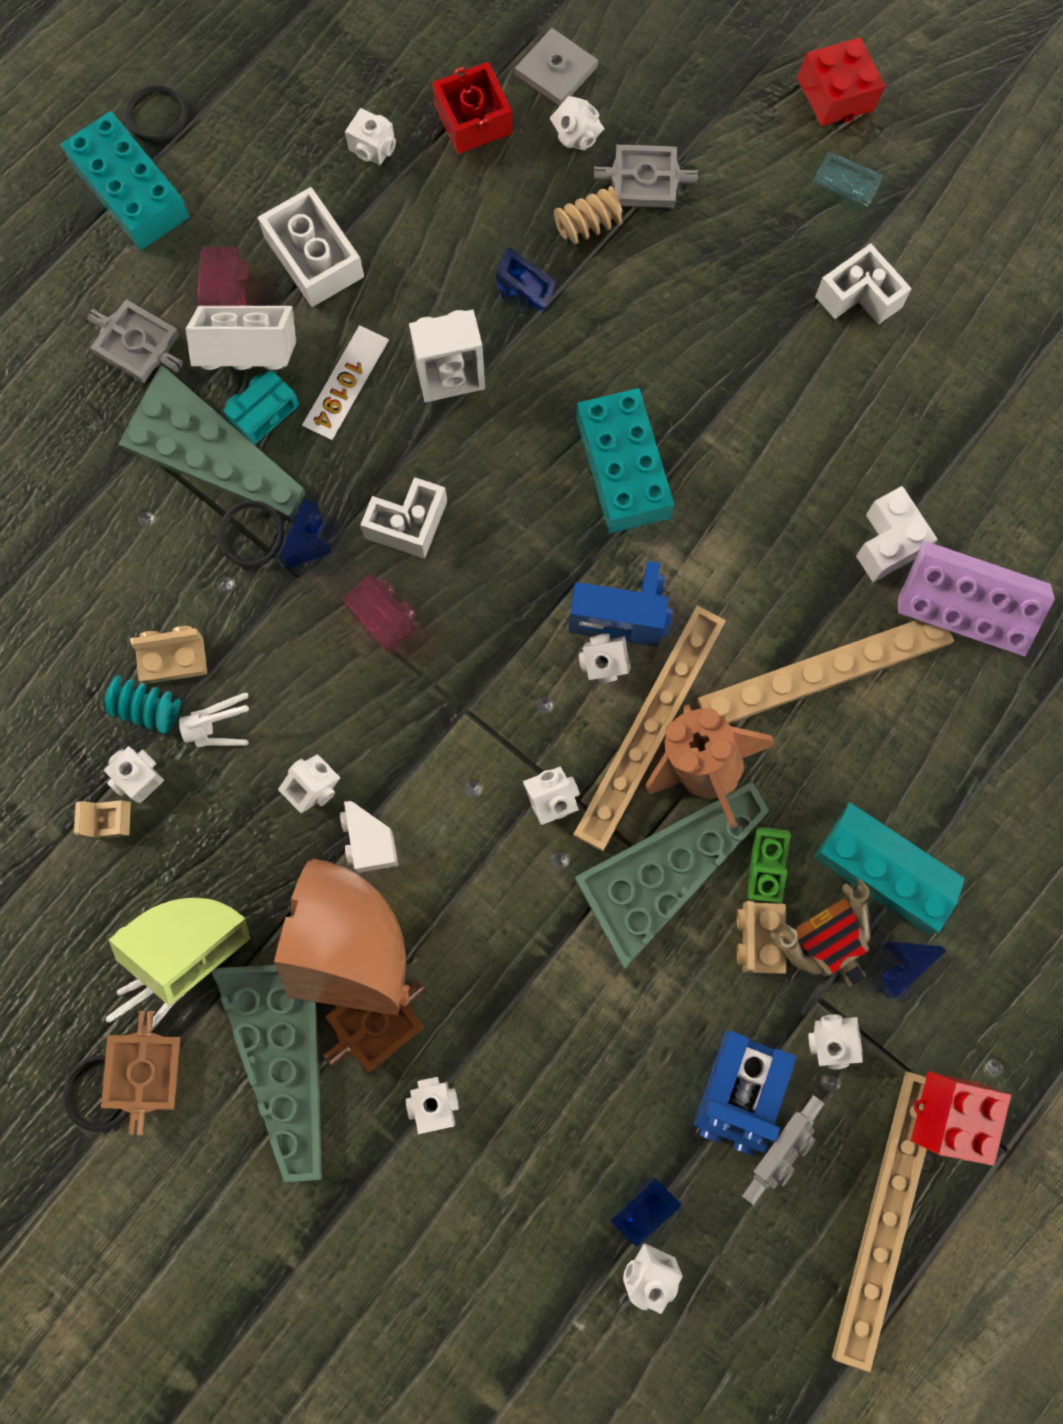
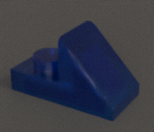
[495,247,556,311]
[279,499,332,569]
[878,942,946,999]
[610,1178,682,1247]

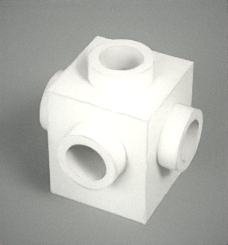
[550,96,604,151]
[345,108,396,165]
[579,634,631,683]
[104,746,164,804]
[278,754,340,813]
[523,766,580,825]
[809,1014,863,1069]
[406,1077,459,1134]
[623,1243,683,1314]

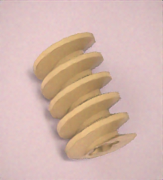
[554,186,622,245]

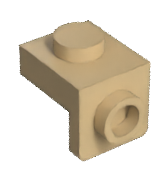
[74,800,131,839]

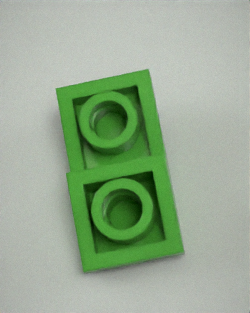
[747,826,791,903]

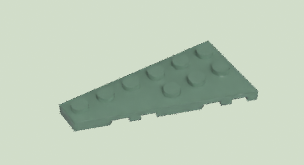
[118,364,305,520]
[575,782,769,969]
[212,965,322,1182]

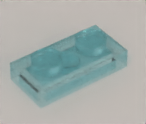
[814,151,884,206]

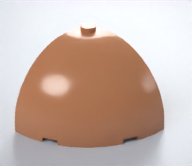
[274,859,410,1016]

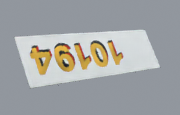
[302,325,389,440]

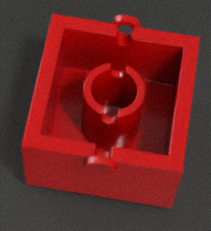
[797,37,886,126]
[432,62,513,154]
[911,1071,1011,1166]

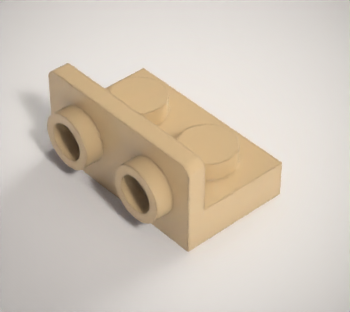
[130,626,207,684]
[737,901,786,974]

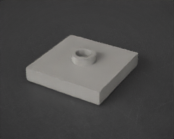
[515,28,598,106]

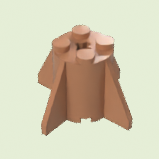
[645,704,775,829]

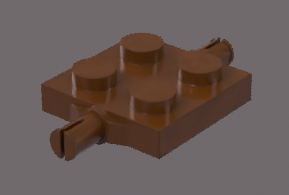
[323,979,426,1074]

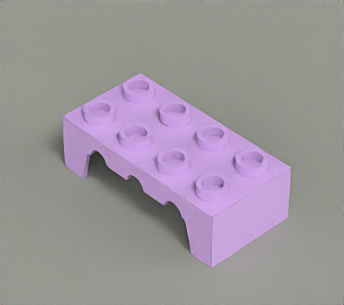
[898,541,1055,656]

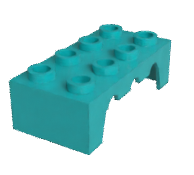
[60,111,190,251]
[576,388,674,534]

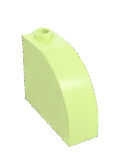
[109,898,250,1006]

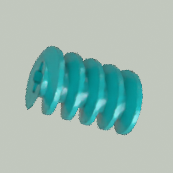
[104,675,181,734]

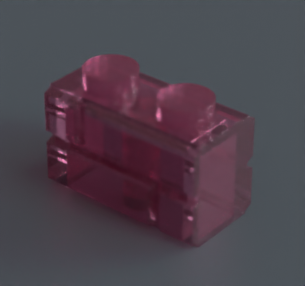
[196,246,248,307]
[342,574,416,653]

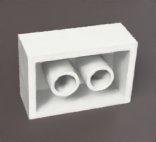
[258,187,364,307]
[186,306,296,370]
[409,310,485,402]

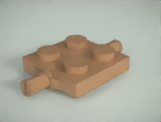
[101,1011,181,1135]

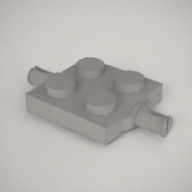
[594,144,698,208]
[87,299,183,384]
[742,1095,825,1205]

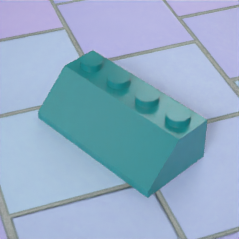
[813,802,965,935]

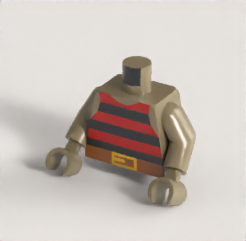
[770,878,870,987]

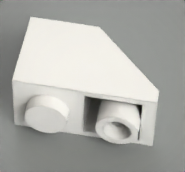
[340,801,398,873]

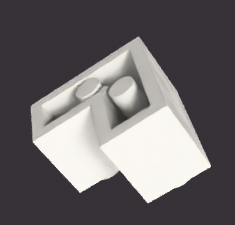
[815,243,912,325]
[360,477,447,559]
[856,486,938,582]

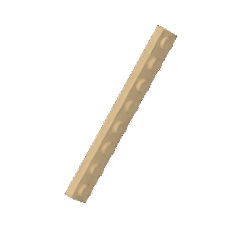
[573,606,726,852]
[697,620,954,723]
[832,1072,927,1372]

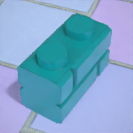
[223,370,299,445]

